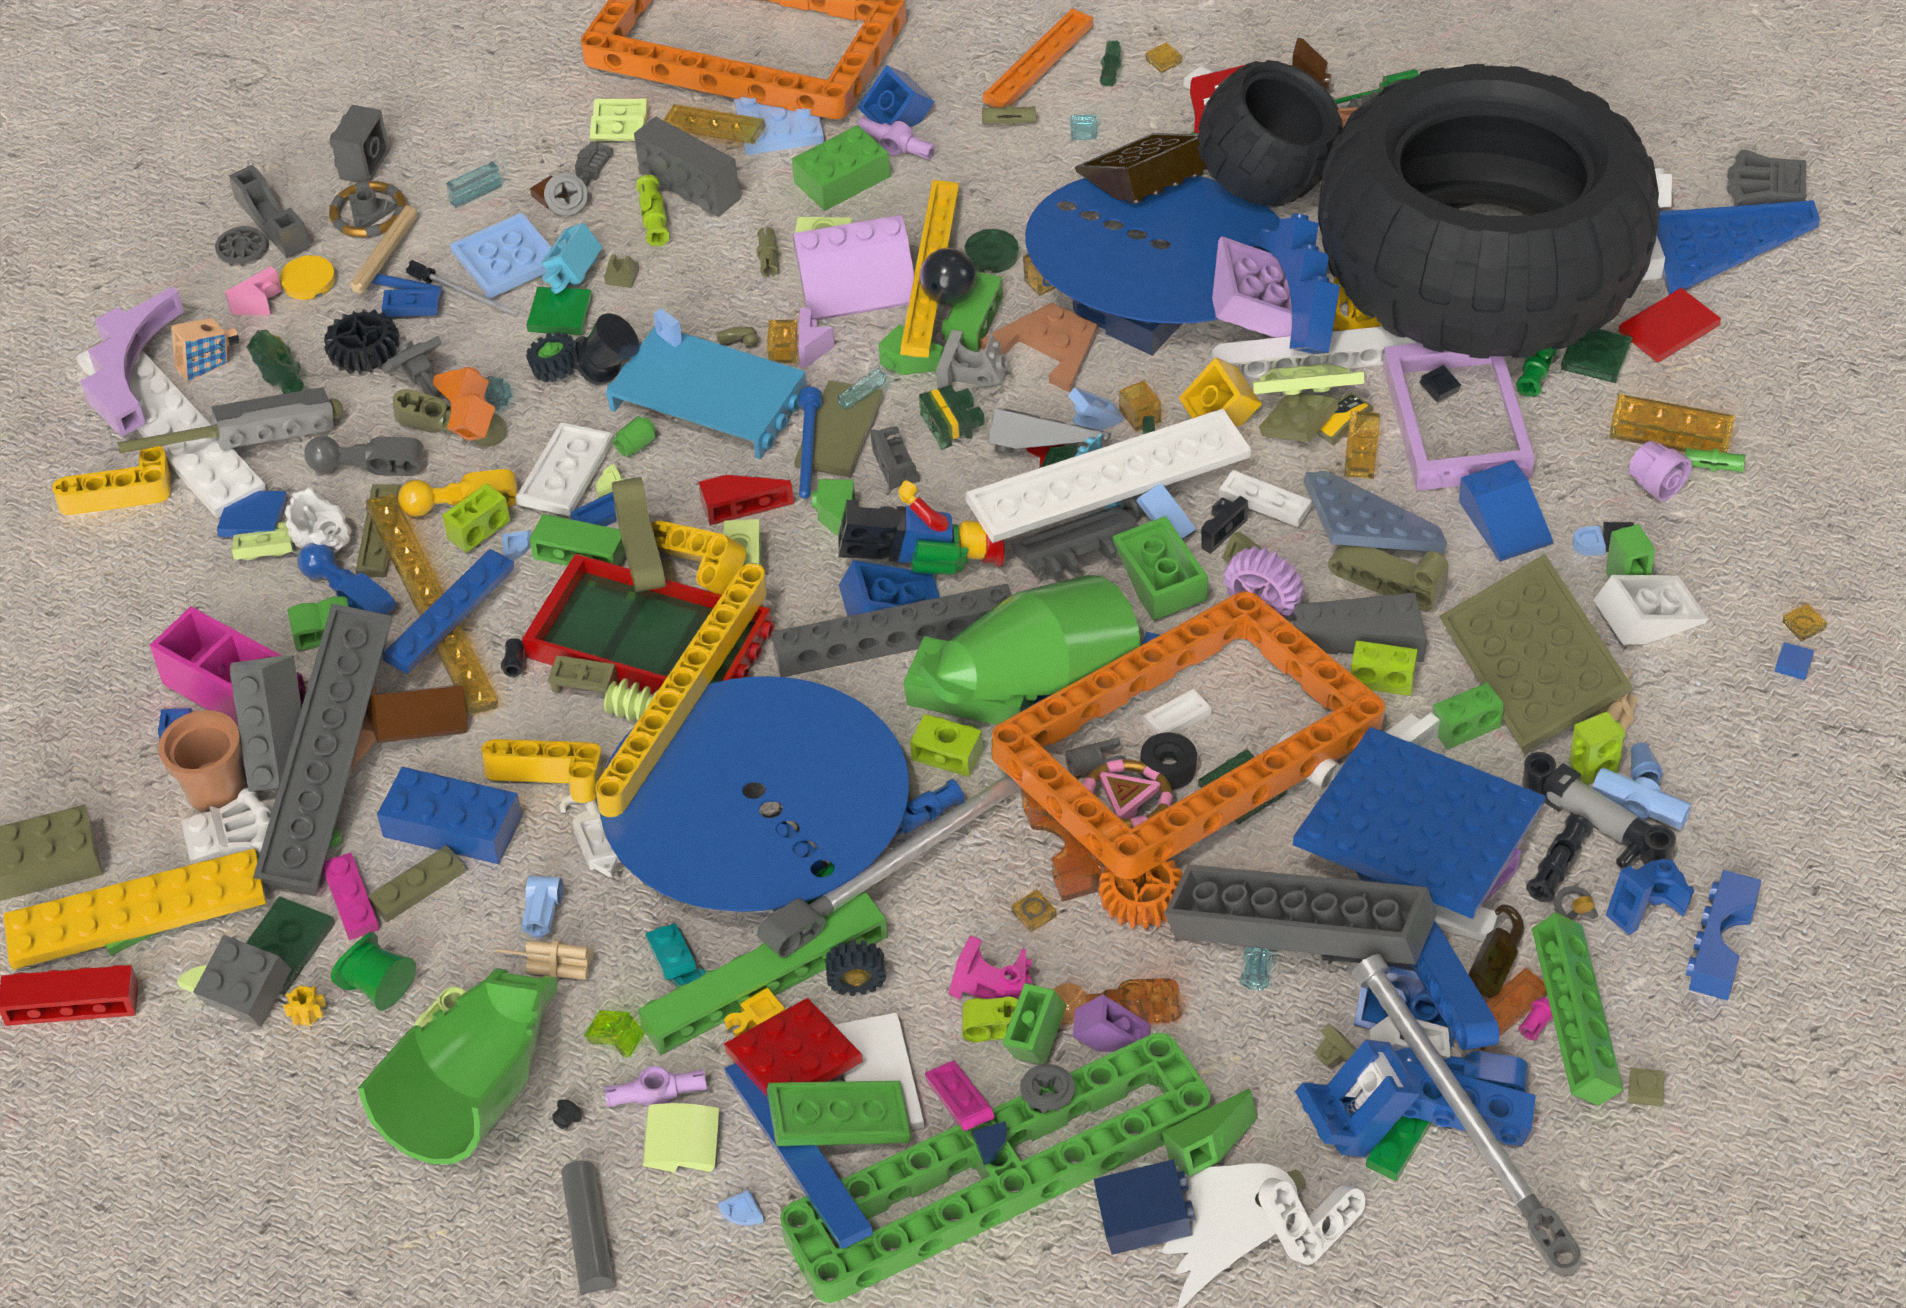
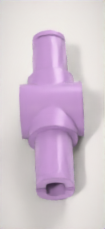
[858,117,935,160]
[604,1066,707,1107]

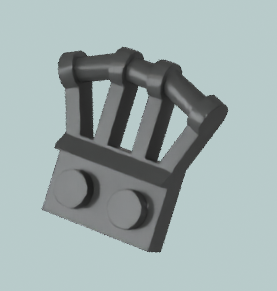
[1727,149,1806,206]

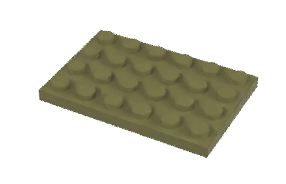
[1439,554,1634,753]

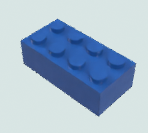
[377,767,523,864]

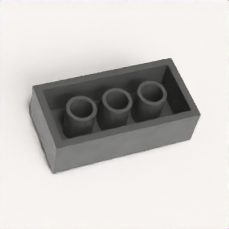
[634,116,740,217]

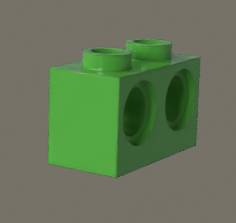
[1433,682,1504,750]

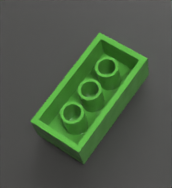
[903,636,1035,725]

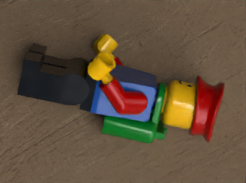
[838,480,1005,575]

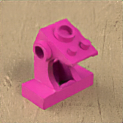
[948,935,1032,1007]

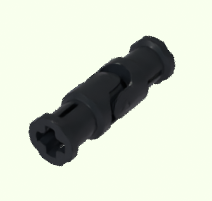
[1526,815,1593,902]

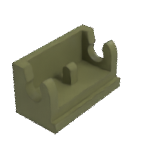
[548,655,619,698]

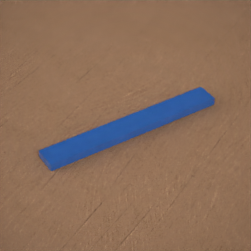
[724,1063,873,1249]

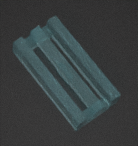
[446,161,502,209]

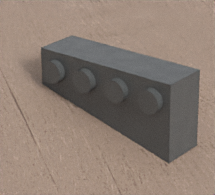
[1293,593,1426,662]

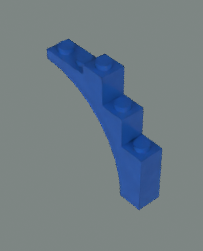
[1247,213,1340,355]

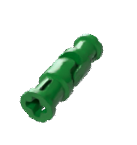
[1516,348,1557,397]

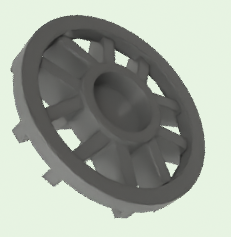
[215,226,266,267]

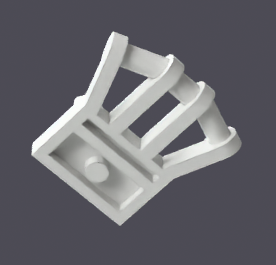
[181,788,271,864]

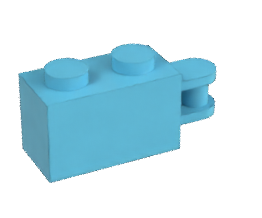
[541,222,603,294]

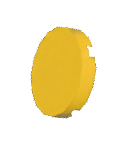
[280,255,336,300]

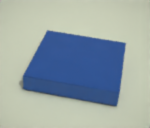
[217,491,288,537]

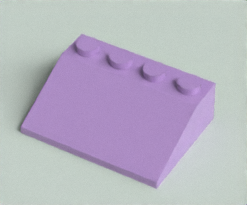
[793,215,914,320]
[1212,236,1292,338]

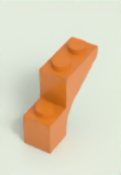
[433,367,496,441]

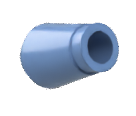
[1631,742,1663,784]

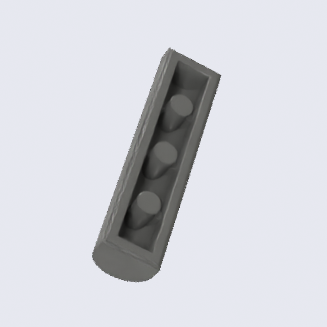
[561,1160,615,1294]

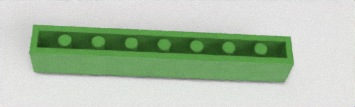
[638,892,888,1056]

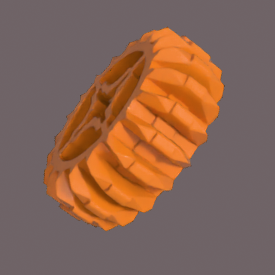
[1099,860,1183,931]

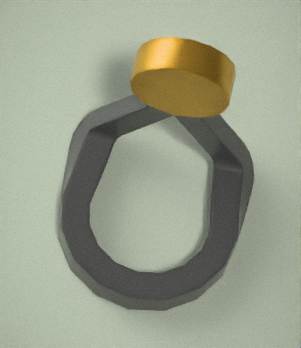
[1554,886,1598,920]

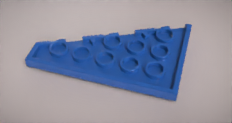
[1657,200,1820,295]

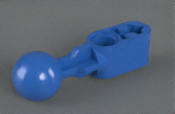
[297,543,397,615]
[1395,1048,1528,1092]

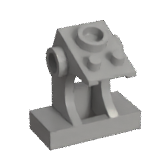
[936,330,1009,391]

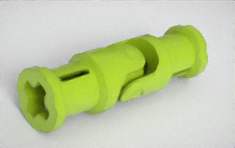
[636,175,670,246]

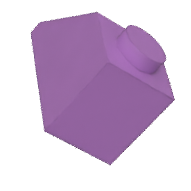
[1073,995,1150,1052]

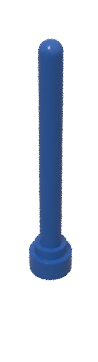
[799,387,822,499]

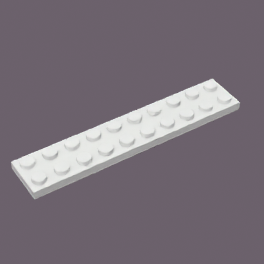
[76,348,267,518]
[965,409,1252,543]

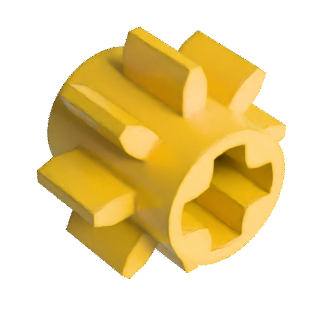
[283,985,326,1026]

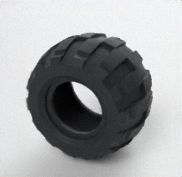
[1197,60,1343,207]

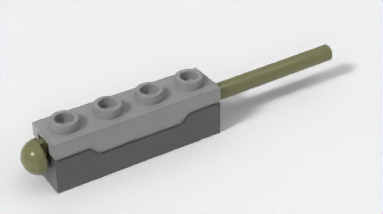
[117,387,343,454]

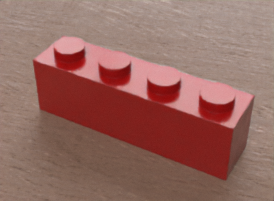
[0,965,139,1026]

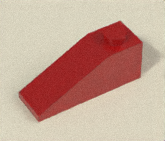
[698,474,794,526]

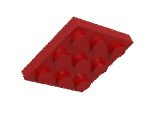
[724,998,863,1098]

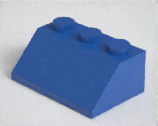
[1353,961,1454,1047]

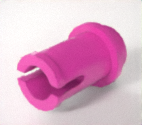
[1518,997,1553,1041]

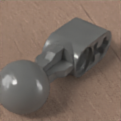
[304,436,424,476]

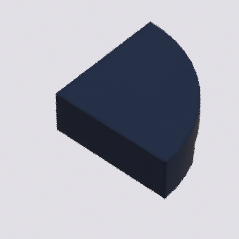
[972,1121,1007,1165]

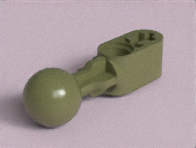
[393,389,507,447]

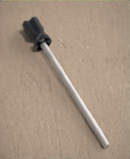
[406,260,519,317]

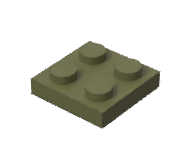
[1259,393,1339,442]

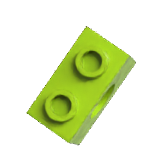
[910,714,983,777]

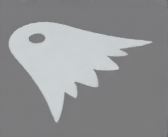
[1137,1162,1298,1308]

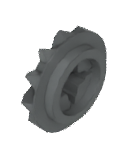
[1020,1064,1075,1114]

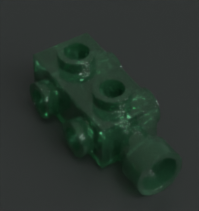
[246,330,304,394]

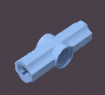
[1592,768,1692,829]

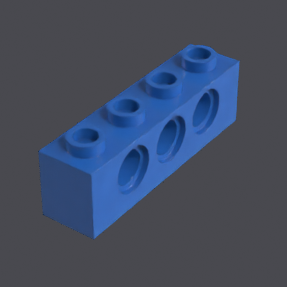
[1402,1060,1536,1146]

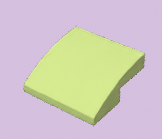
[590,98,648,141]
[642,1103,719,1173]

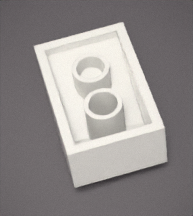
[1593,575,1708,645]

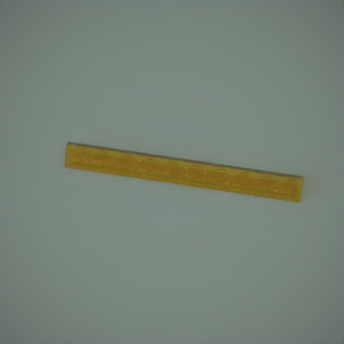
[366,494,498,715]

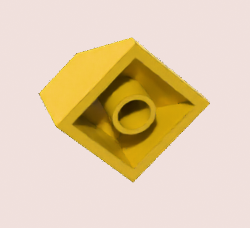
[1179,357,1262,427]

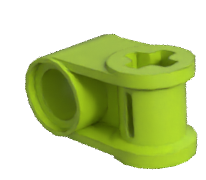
[962,997,1018,1043]

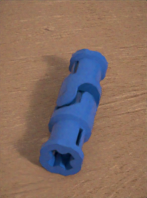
[894,779,965,837]

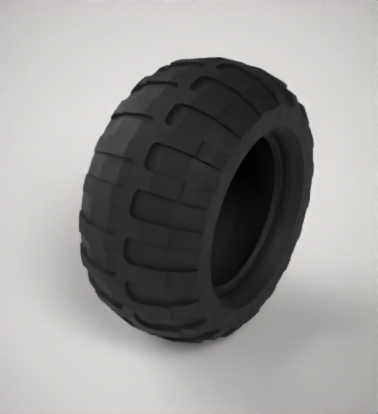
[1318,64,1660,359]

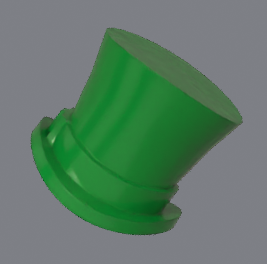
[331,931,416,1011]

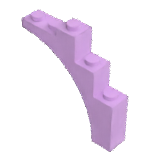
[80,287,184,437]

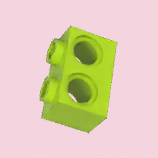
[442,483,510,553]
[1351,640,1418,696]
[1569,711,1625,785]

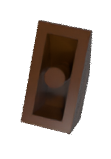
[1292,38,1332,90]

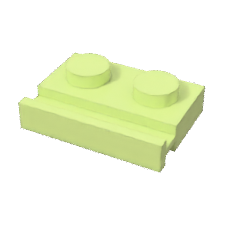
[232,522,293,560]

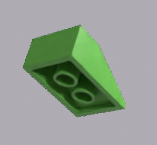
[1112,516,1208,621]

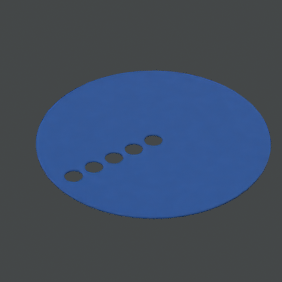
[1025,176,1280,324]
[600,676,909,912]

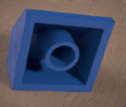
[858,65,935,128]

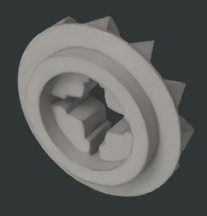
[544,173,587,216]

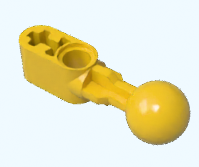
[398,469,518,517]

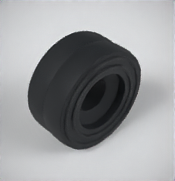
[1140,732,1197,790]

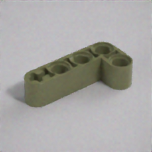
[612,477,666,592]
[1328,545,1449,611]

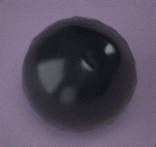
[920,247,977,306]

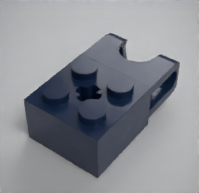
[1072,300,1183,356]

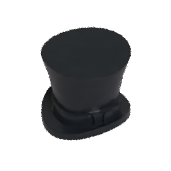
[573,313,639,385]

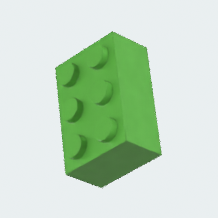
[792,125,890,211]

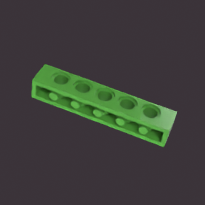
[1532,912,1623,1106]

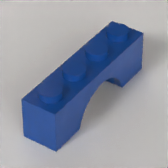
[1685,870,1762,1001]

